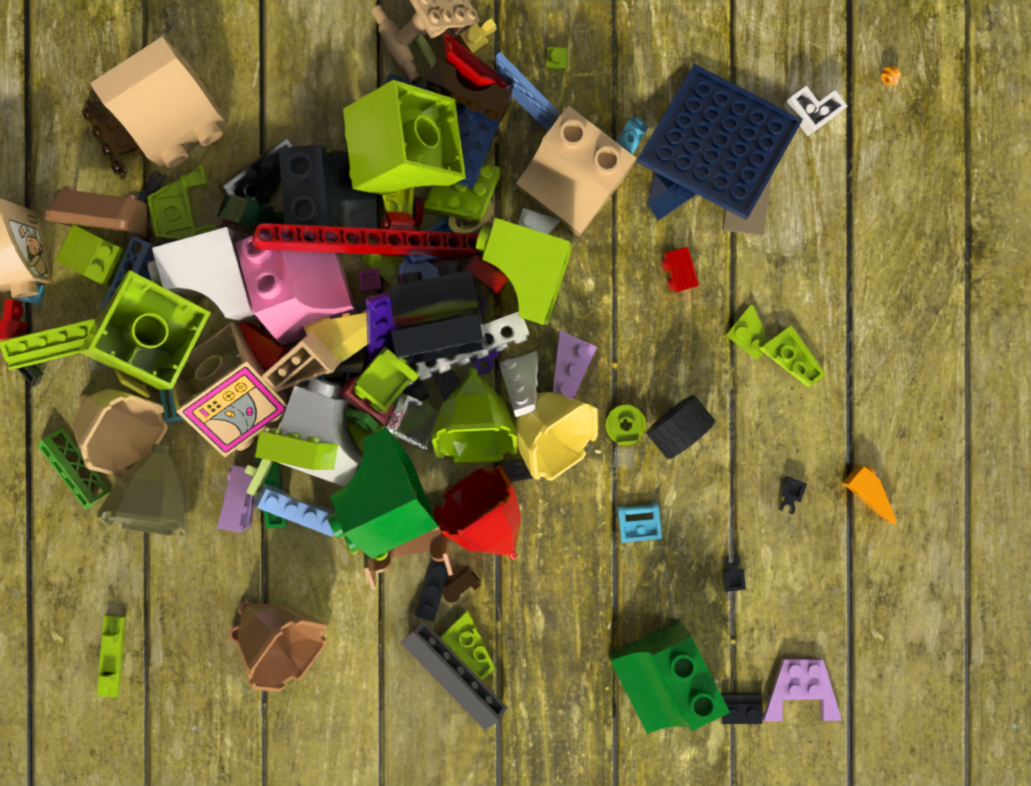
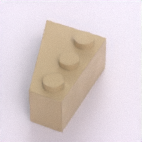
[261,331,341,392]

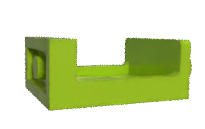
[353,346,419,413]

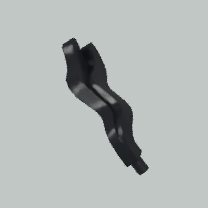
[137,171,168,203]

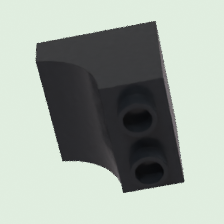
[278,144,381,242]
[388,263,489,365]

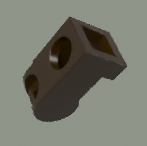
[443,566,482,603]

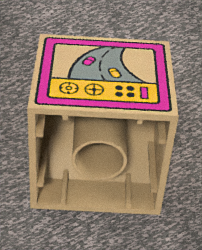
[171,322,289,457]

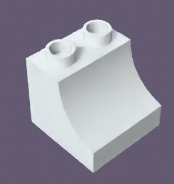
[148,227,259,323]
[278,378,363,486]

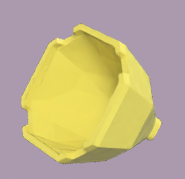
[507,392,598,480]

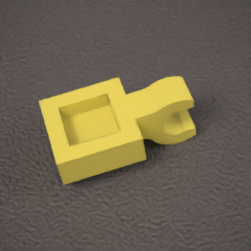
[460,18,497,52]

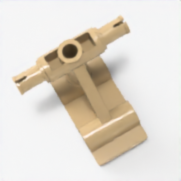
[371,0,480,83]

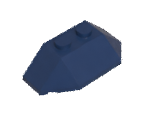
[647,173,698,221]

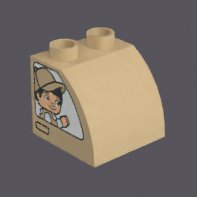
[0,198,52,298]

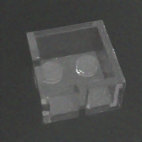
[384,395,440,450]

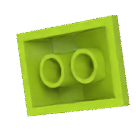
[56,224,126,286]

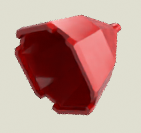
[433,466,522,560]

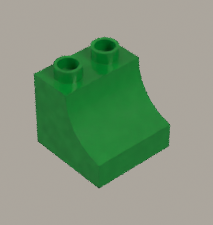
[327,427,439,559]
[608,619,730,734]

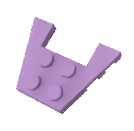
[762,658,841,721]

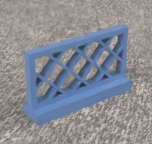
[495,52,561,132]

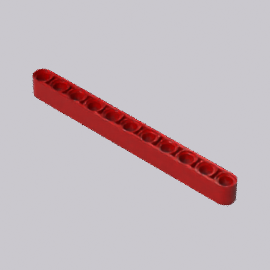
[252,223,479,258]

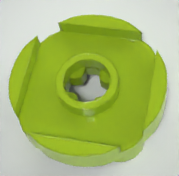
[605,405,646,445]

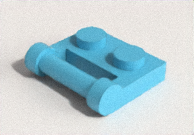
[617,502,662,543]

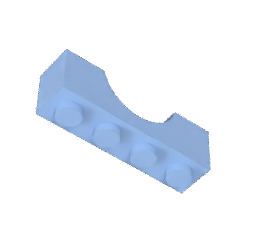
[254,483,335,537]

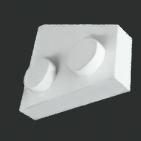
[518,208,560,234]

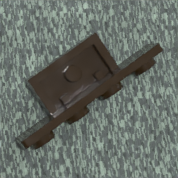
[82,100,137,180]

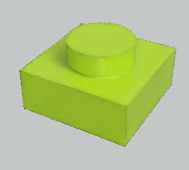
[546,47,567,71]

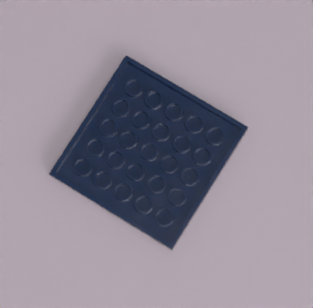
[637,64,803,220]

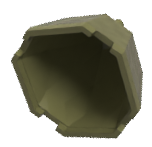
[97,444,189,536]

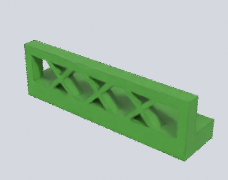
[38,427,110,510]

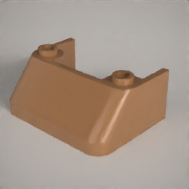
[45,186,150,238]
[364,510,453,590]

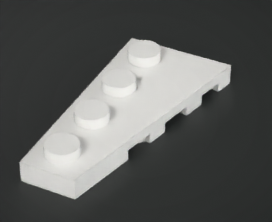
[499,351,539,417]

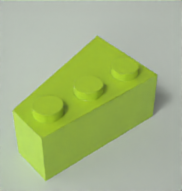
[255,428,339,470]

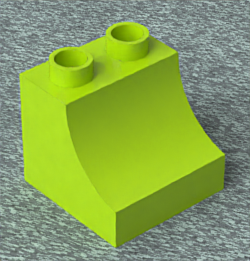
[343,80,466,195]
[476,218,573,325]
[79,271,211,390]

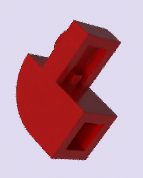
[0,299,28,340]

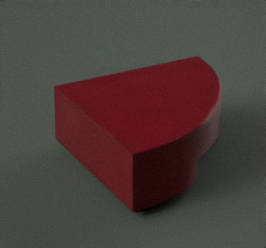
[413,197,424,226]

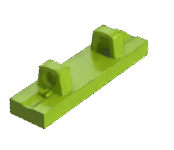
[96,614,126,697]

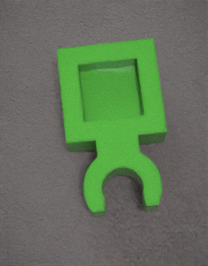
[344,409,379,432]

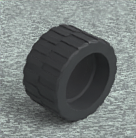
[646,395,715,459]

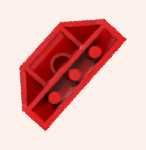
[443,32,512,91]

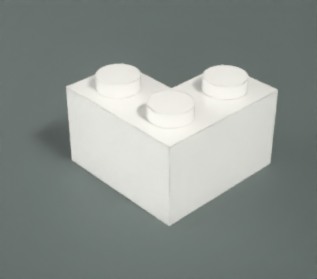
[784,85,847,136]

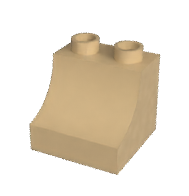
[90,36,228,168]
[516,105,636,237]

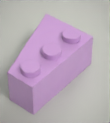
[552,330,597,398]
[217,464,257,532]

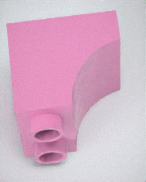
[235,234,358,346]

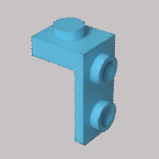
[617,117,649,155]

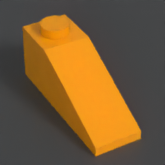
[842,465,897,525]

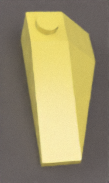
[304,310,367,362]

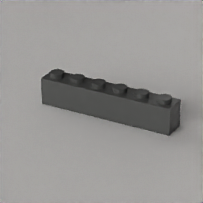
[400,620,508,730]

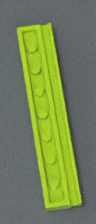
[0,317,97,370]

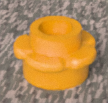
[881,65,901,85]

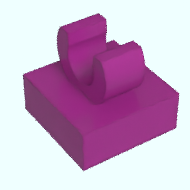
[358,268,383,292]

